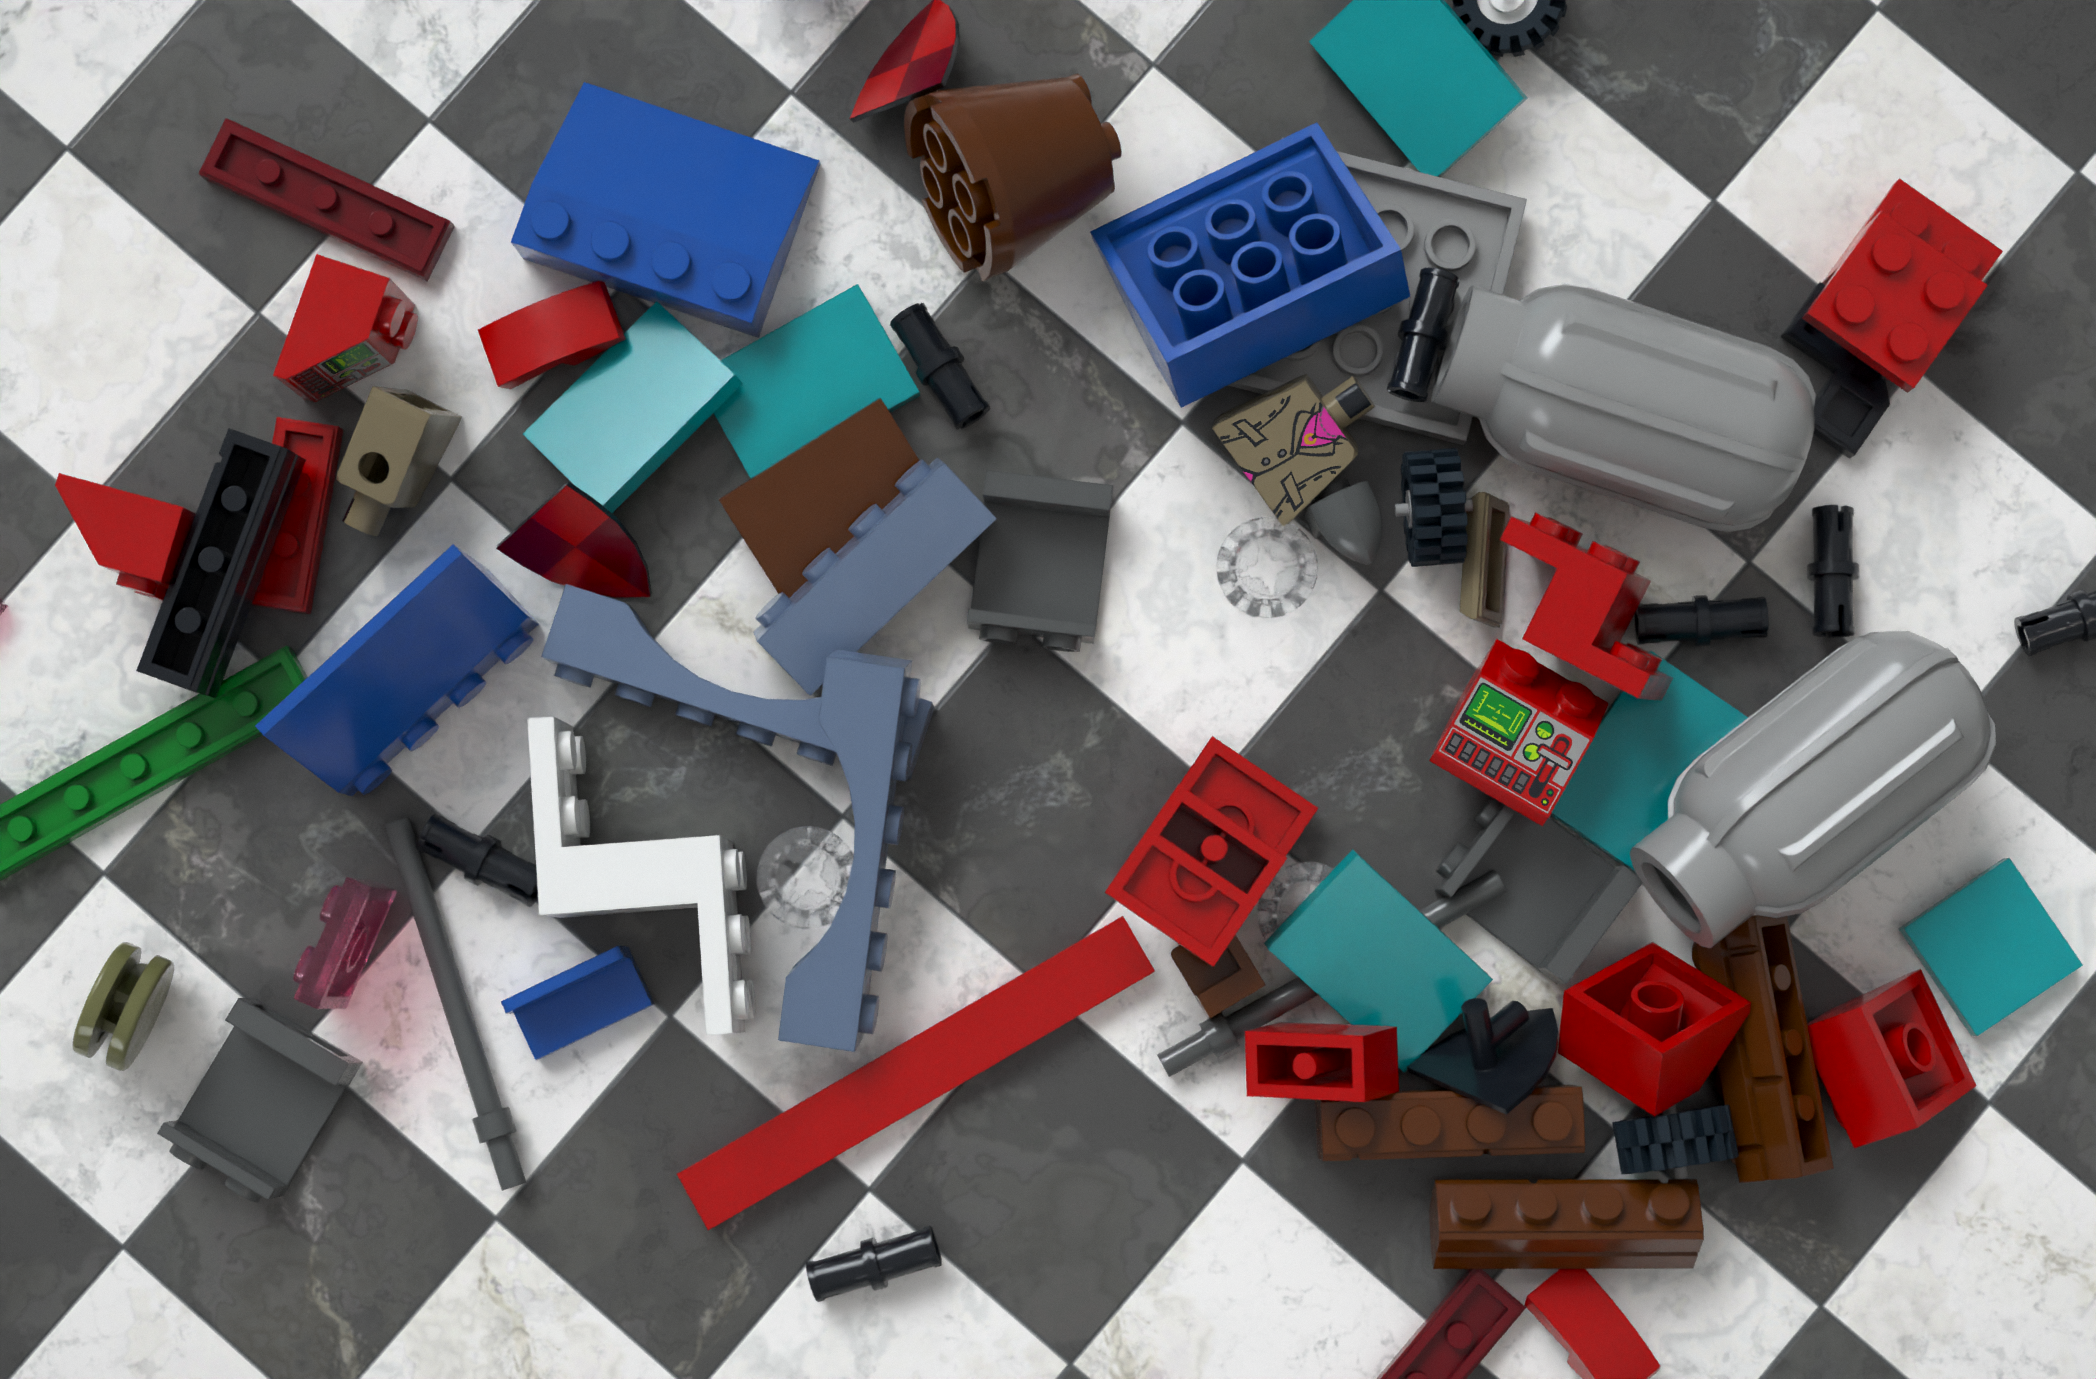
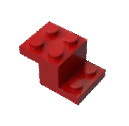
[1802,178,2003,393]
[1500,512,1673,701]
[1105,736,1318,967]

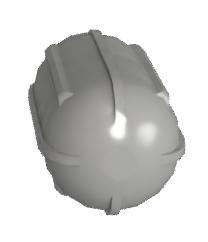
[1431,284,1816,532]
[1629,631,1996,948]

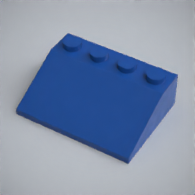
[511,82,820,338]
[1090,122,1411,408]
[255,544,539,796]

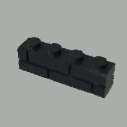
[136,428,306,698]

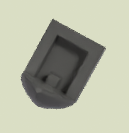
[1304,479,1382,565]

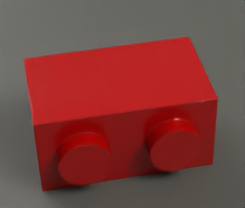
[1245,1022,1399,1102]

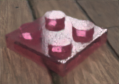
[293,877,397,1009]

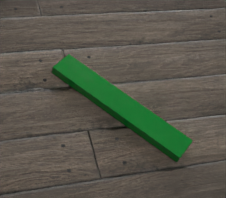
[0,645,308,881]

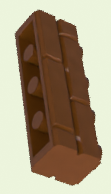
[1692,915,1834,1183]
[1315,1085,1585,1161]
[1429,1179,1704,1269]

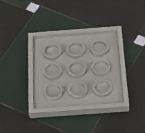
[1228,137,1527,445]

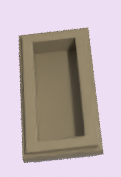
[1459,492,1510,627]

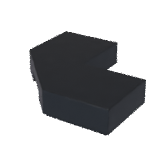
[1781,282,1890,459]

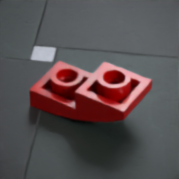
[478,281,625,389]
[1524,1269,1661,1379]

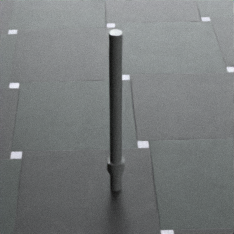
[385,818,526,1191]
[1157,870,1507,1077]

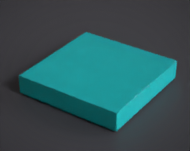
[1899,858,2083,1036]

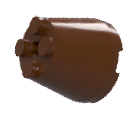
[904,73,1122,282]

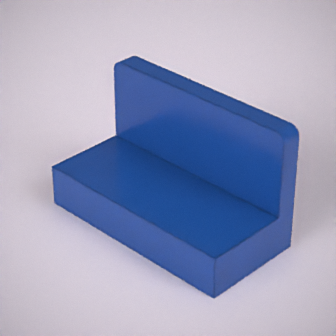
[501,946,655,1060]

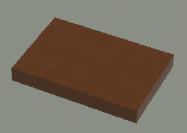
[718,398,920,598]

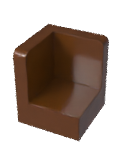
[1171,935,1266,1018]

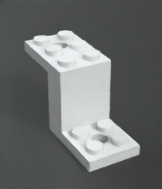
[527,716,755,1036]

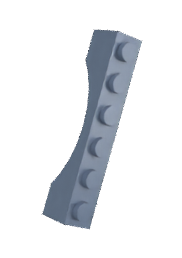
[541,584,934,779]
[778,649,921,1052]

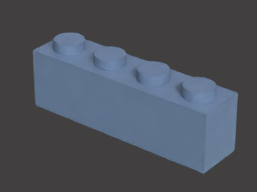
[753,457,997,696]

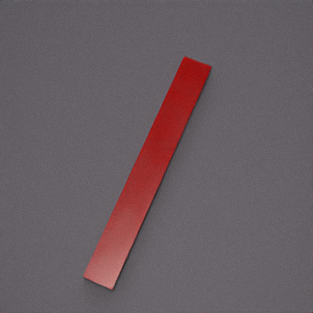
[677,916,1155,1230]

